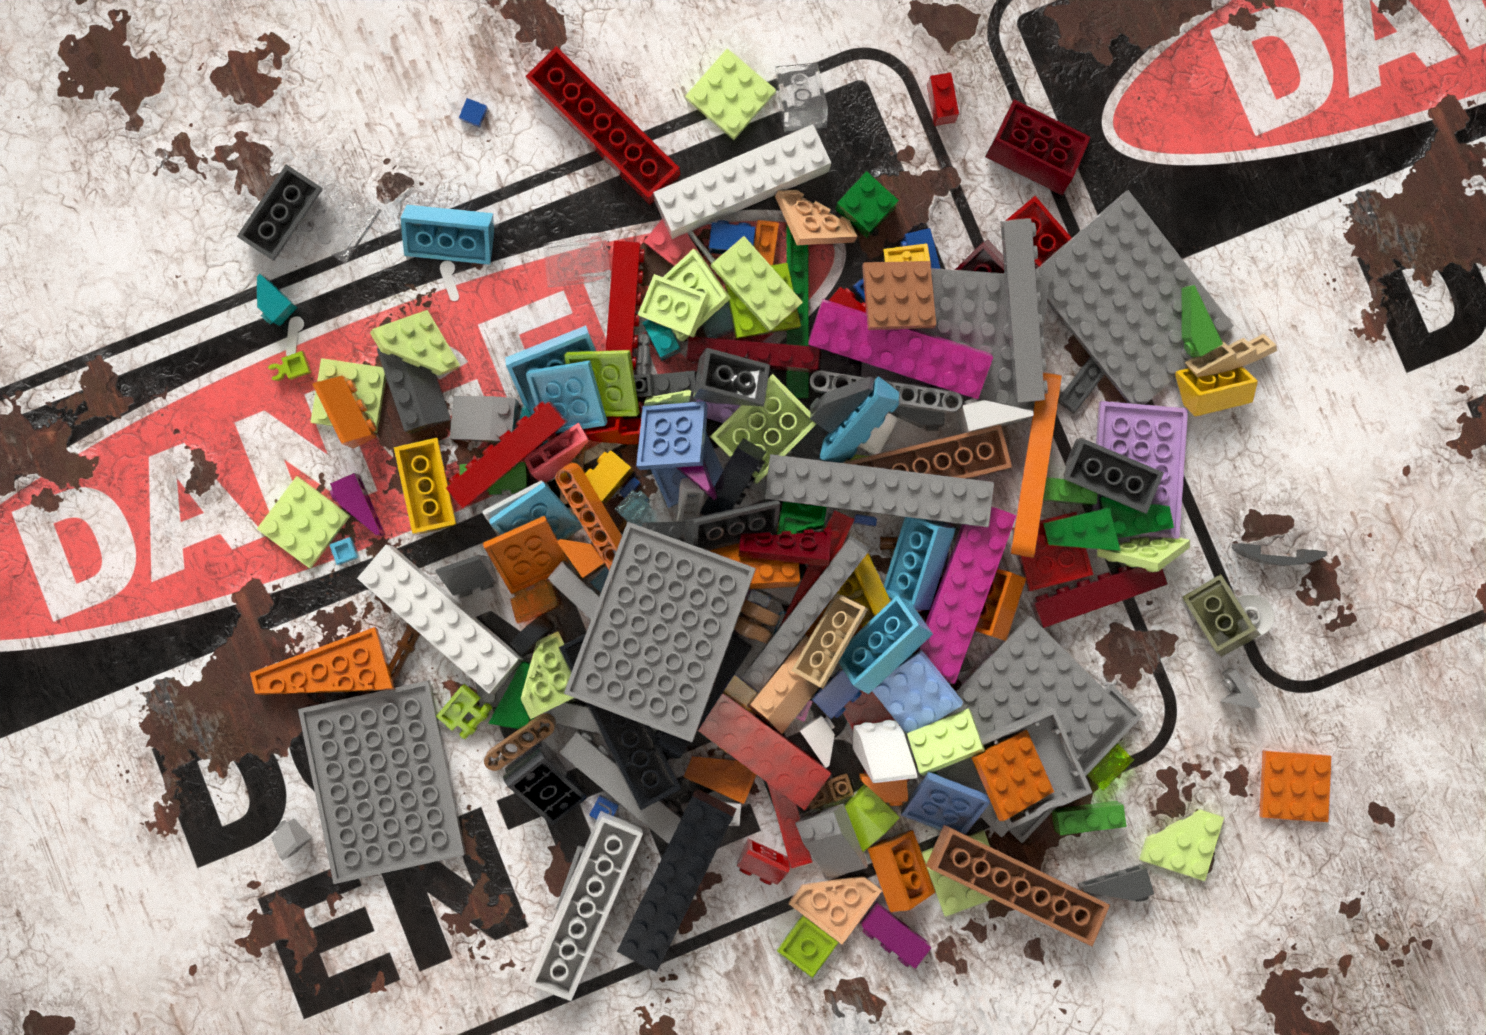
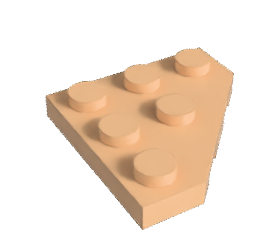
[775,190,857,245]
[789,875,882,945]

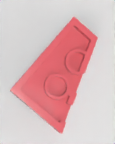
[644,219,708,267]

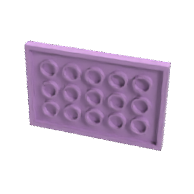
[1091,401,1188,539]

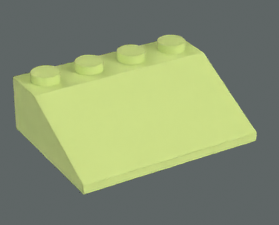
[710,374,816,484]

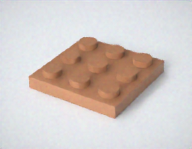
[862,261,936,330]

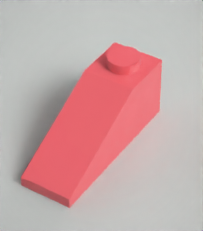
[524,423,589,482]

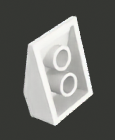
[956,398,1034,434]
[853,720,917,783]

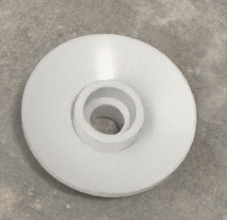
[1237,594,1274,637]

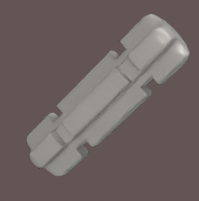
[636,334,650,375]

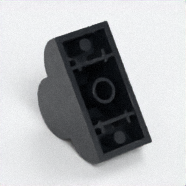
[503,740,587,826]

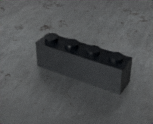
[699,438,766,516]

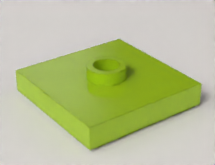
[777,915,839,978]

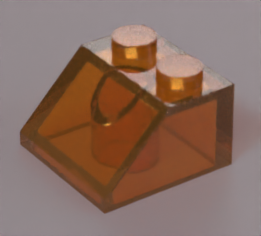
[510,579,564,624]

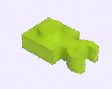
[268,351,311,381]

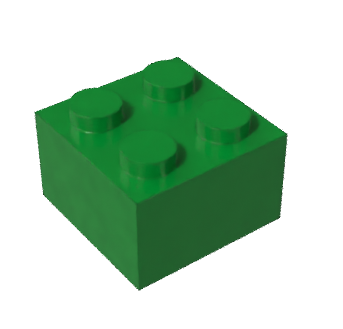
[835,171,899,238]

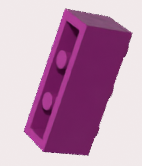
[860,901,932,969]

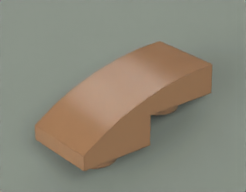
[808,774,854,810]

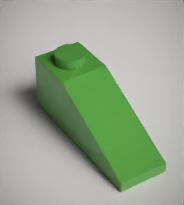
[1181,285,1223,357]

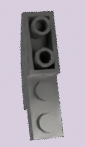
[634,371,697,399]

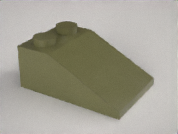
[1182,574,1261,657]

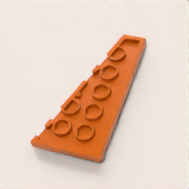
[250,627,395,695]

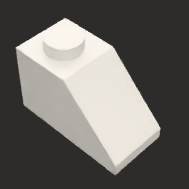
[799,714,835,768]

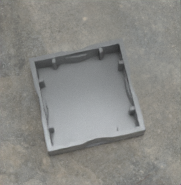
[974,706,1092,829]

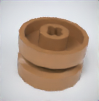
[734,599,780,644]

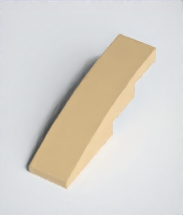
[1185,333,1277,377]

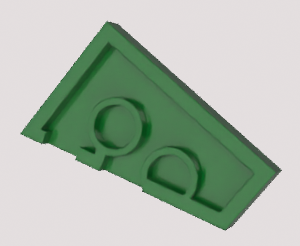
[1099,497,1174,539]
[1043,507,1121,551]
[488,661,535,729]

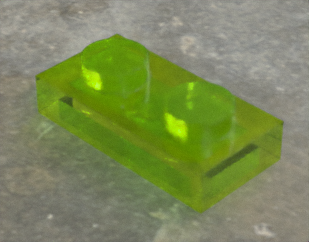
[1087,743,1134,791]

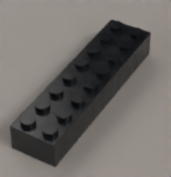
[558,634,681,810]
[617,789,737,972]

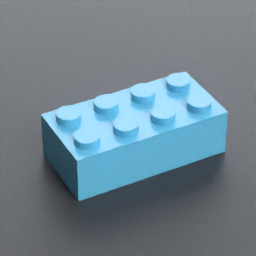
[838,595,933,694]

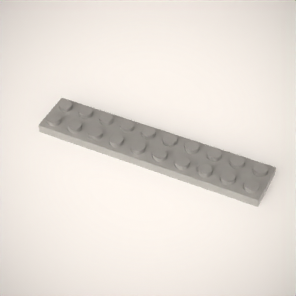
[764,454,994,527]

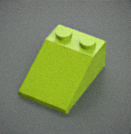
[844,784,900,852]

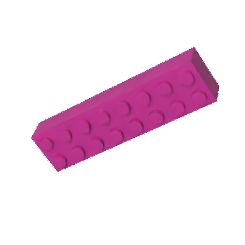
[808,299,993,399]
[914,506,1017,684]

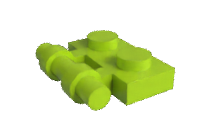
[436,683,492,739]

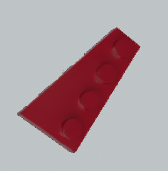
[738,528,832,566]

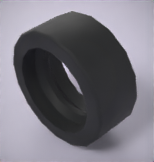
[511,616,553,656]

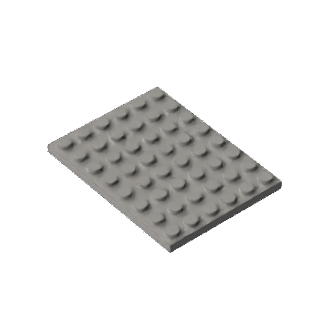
[1038,190,1234,410]
[861,268,1050,409]
[564,522,756,742]
[906,616,1126,838]
[298,680,466,884]

